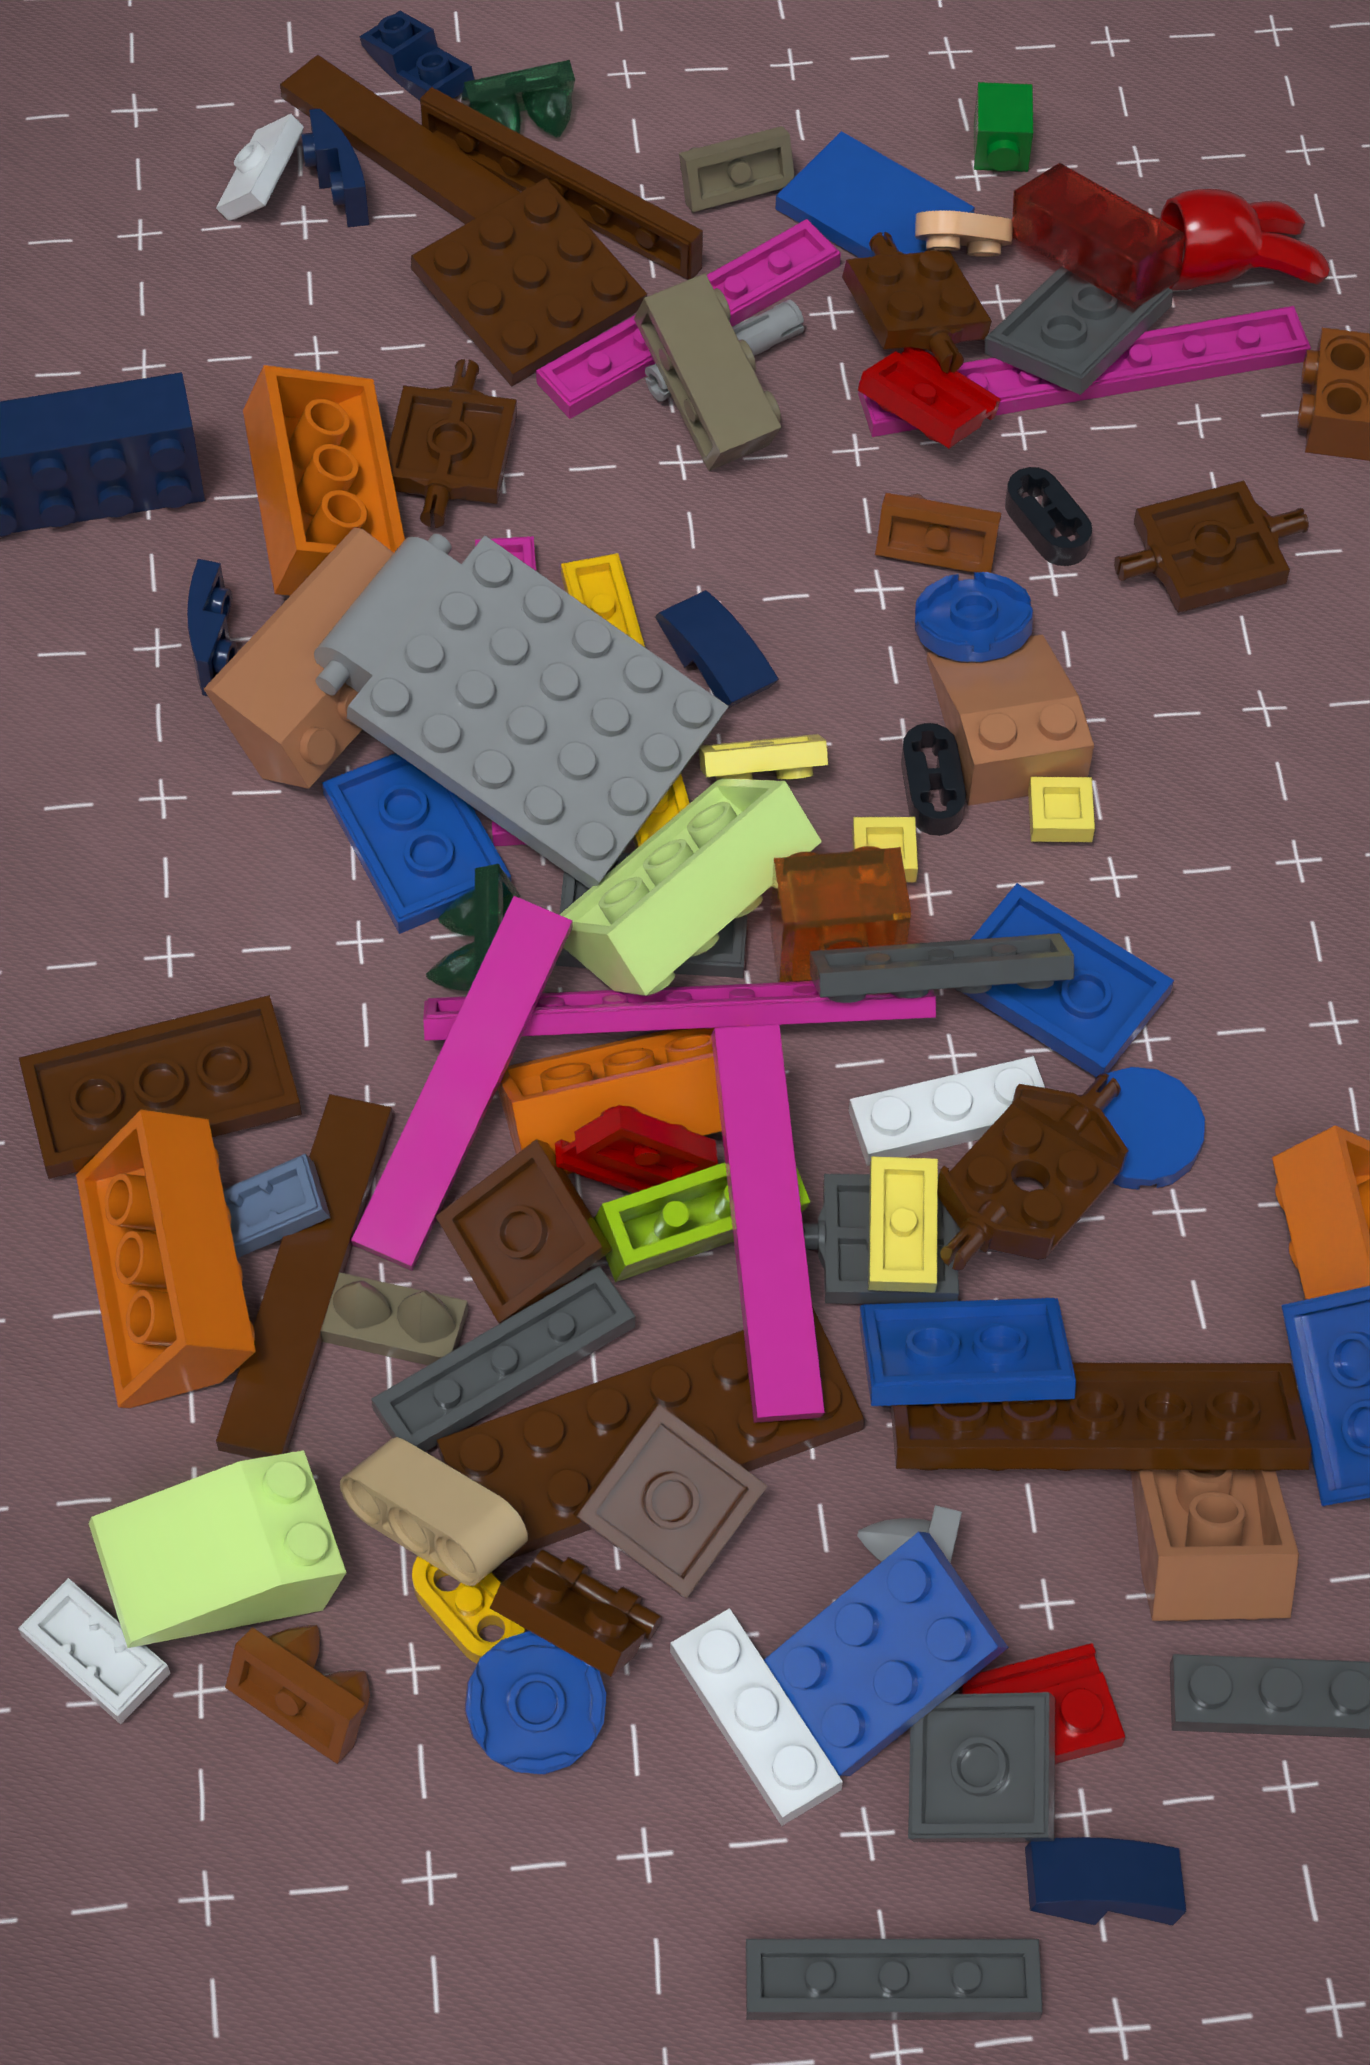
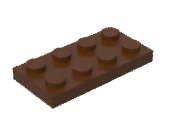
[19,995,302,1179]

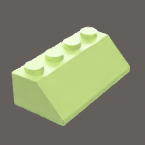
[560,778,822,996]

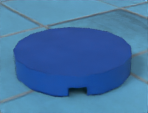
[915,572,1033,662]
[1103,1067,1205,1190]
[464,1631,607,1774]

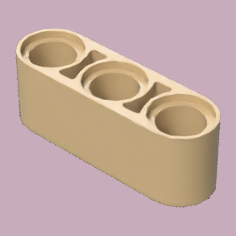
[340,1437,528,1586]

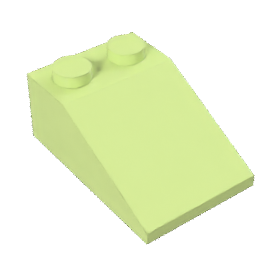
[89,1450,347,1648]

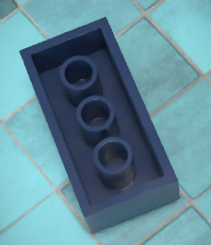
[0,372,205,537]

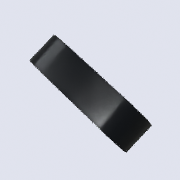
[1005,467,1092,566]
[901,723,966,836]

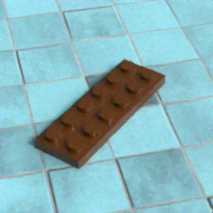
[437,1305,864,1561]
[890,1362,1312,1472]

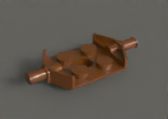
[937,1073,1129,1271]

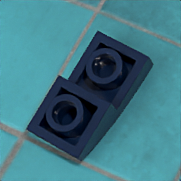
[359,10,476,101]
[301,108,369,227]
[187,559,237,696]
[655,590,779,708]
[1025,1837,1186,1926]

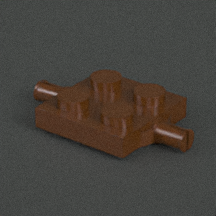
[842,232,992,373]
[388,359,517,528]
[1114,480,1309,613]

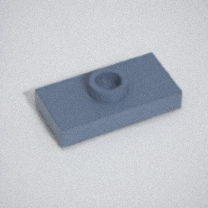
[223,1154,331,1258]

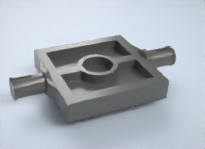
[803,1174,1002,1304]

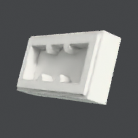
[216,114,304,221]
[18,1578,171,1724]

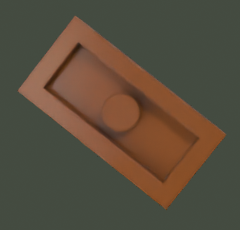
[875,493,1002,573]
[225,1625,370,1764]

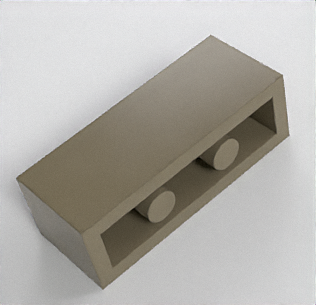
[634,273,782,471]

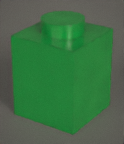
[974,82,1033,172]

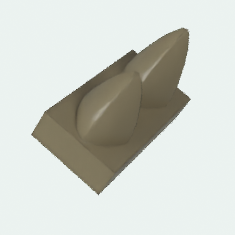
[679,126,795,212]
[321,1272,468,1365]

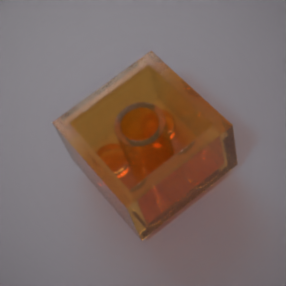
[770,846,911,983]

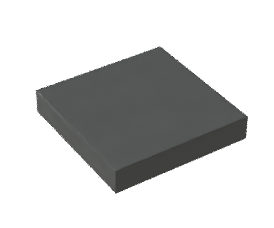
[908,1692,1055,1842]

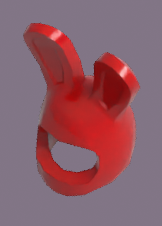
[1153,189,1330,290]

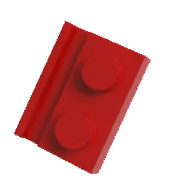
[858,347,1001,449]
[554,1105,718,1193]
[958,1643,1126,1764]

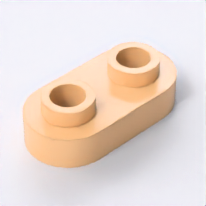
[915,211,1013,257]

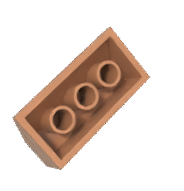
[204,527,394,789]

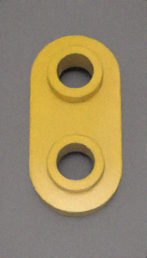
[412,1556,526,1664]

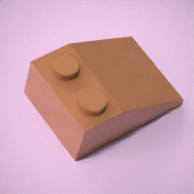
[927,634,1094,806]
[1131,1469,1299,1621]

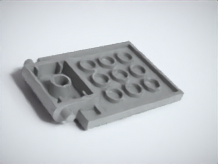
[314,534,729,889]

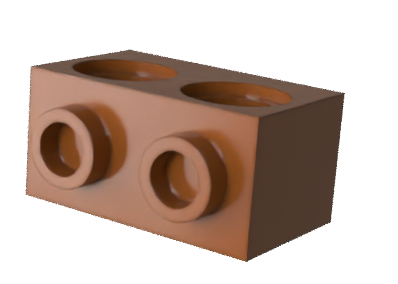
[1297,327,1370,461]

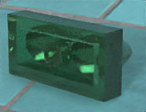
[461,60,575,138]
[426,864,520,991]

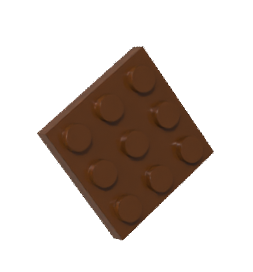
[411,178,647,387]

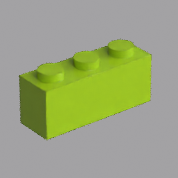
[594,1162,810,1283]

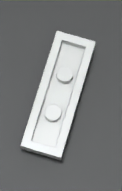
[849,1056,1045,1166]
[670,1608,843,1826]

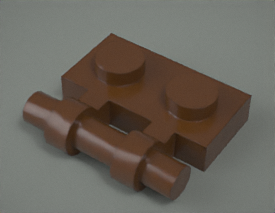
[490,1550,662,1677]

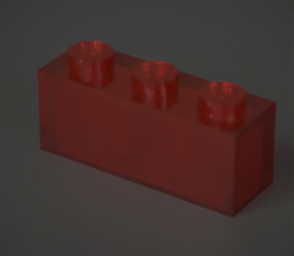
[1012,163,1185,309]

